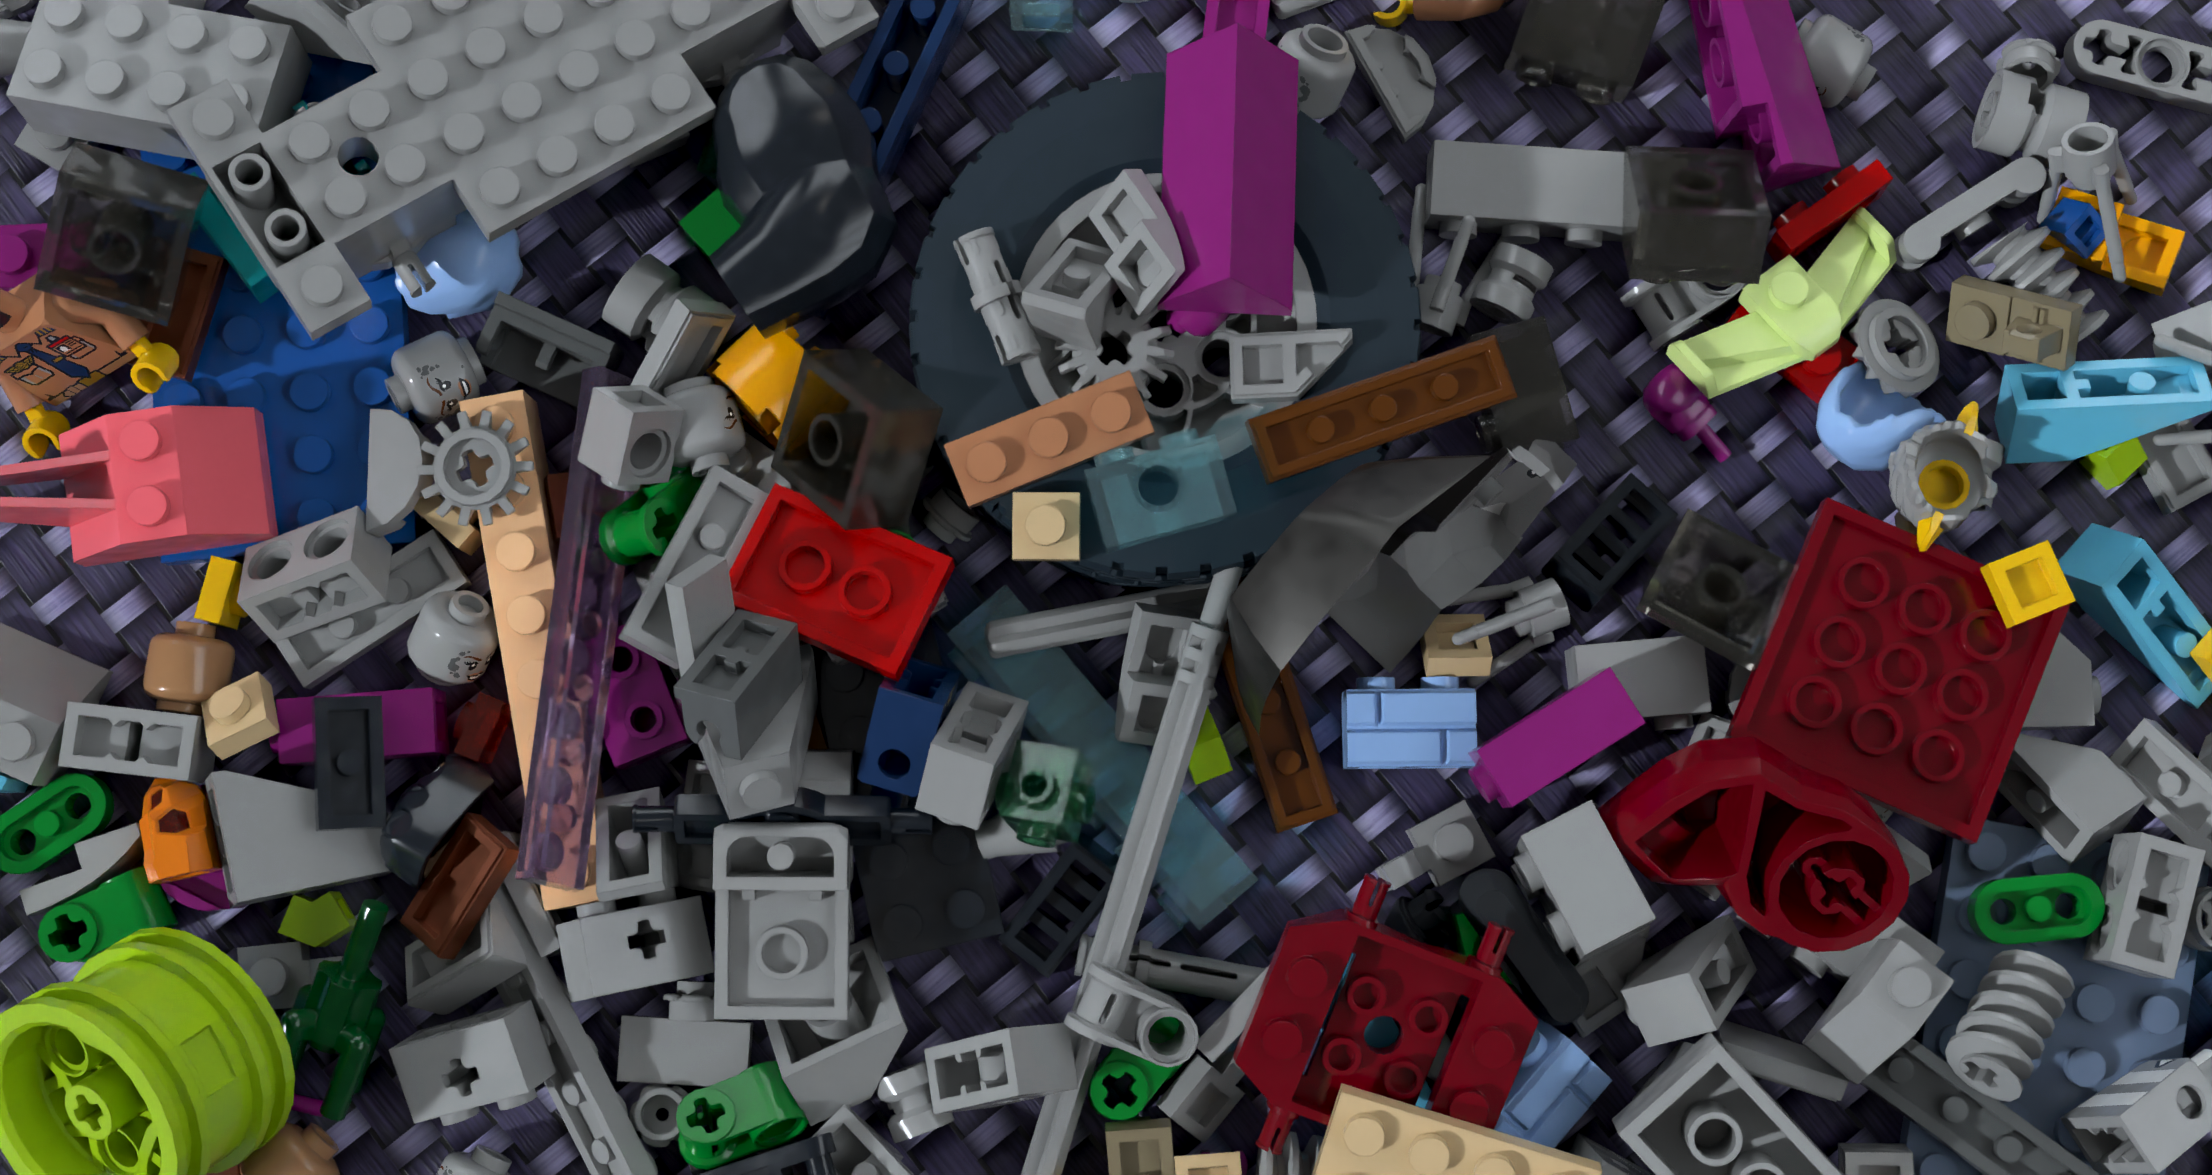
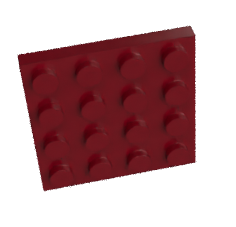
[1724,497,2071,845]

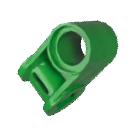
[599,466,702,566]
[38,866,179,963]
[1087,1017,1201,1120]
[676,1061,809,1170]

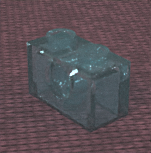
[1084,428,1237,554]

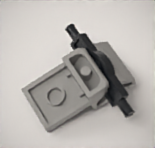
[632,749,933,1020]

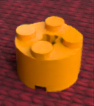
[706,325,857,463]

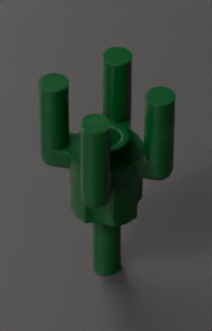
[280,899,389,1121]

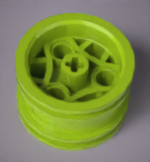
[0,927,295,1175]

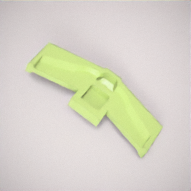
[1666,206,1897,399]

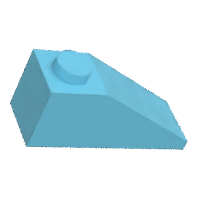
[1994,356,2212,464]
[2058,523,2212,709]

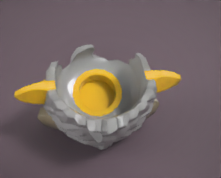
[1888,401,1998,551]

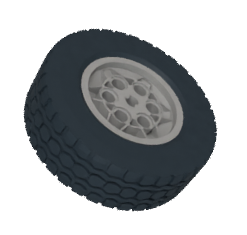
[909,72,1422,591]

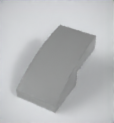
[1088,169,1185,316]
[1115,602,1200,746]
[19,823,144,915]

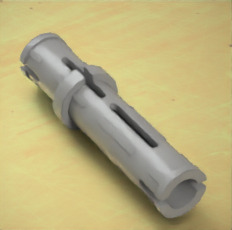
[1074,934,1267,1002]

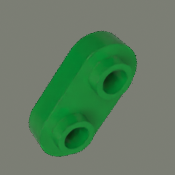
[0,773,114,874]
[1967,873,2105,945]

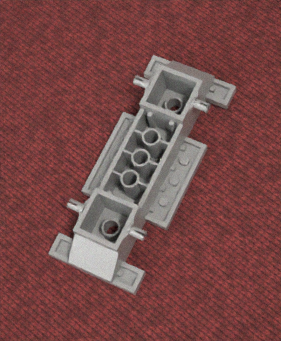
[166,0,880,341]

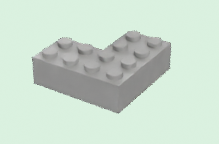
[6,0,312,160]

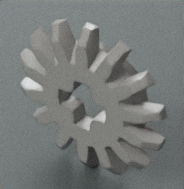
[1055,296,1174,402]
[417,410,534,526]

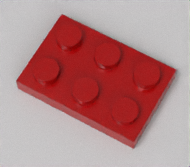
[729,483,955,682]

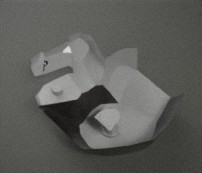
[1227,439,1577,735]

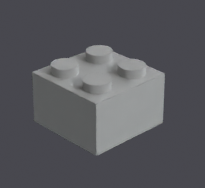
[1510,800,1656,967]

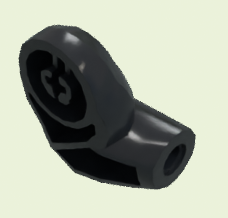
[709,54,898,339]

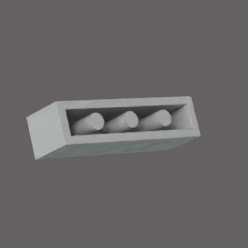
[1424,140,1688,253]

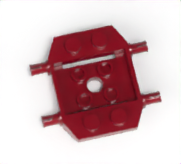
[1233,873,1539,1155]

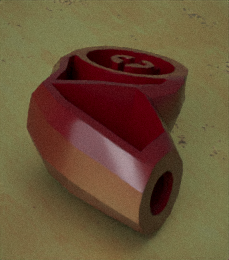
[1598,736,1910,952]

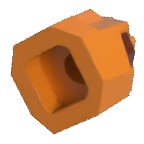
[139,778,222,884]

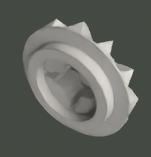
[1848,299,1940,398]

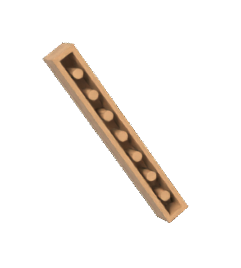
[459,389,622,911]

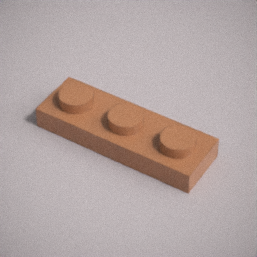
[944,370,1155,509]

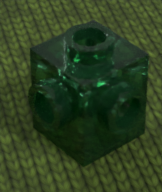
[996,740,1096,848]

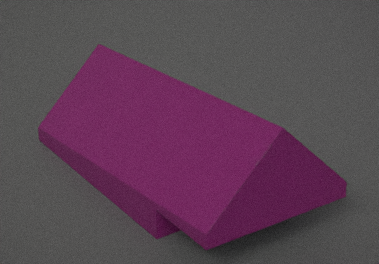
[1688,0,1841,195]
[1157,23,1299,316]

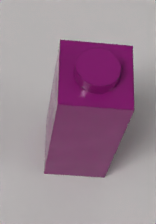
[1468,667,1646,808]
[269,687,449,767]

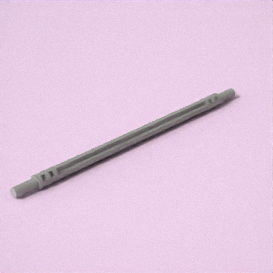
[1021,567,1243,1175]

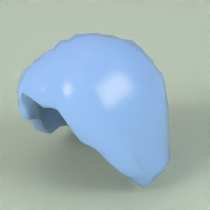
[395,209,523,319]
[1816,361,1946,472]

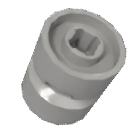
[1972,69,2089,169]
[602,254,717,352]

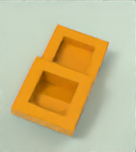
[2040,186,2185,296]

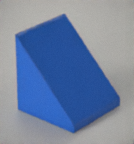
[2038,197,2105,259]

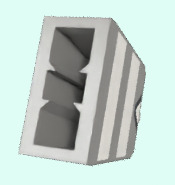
[2060,1049,2212,1174]

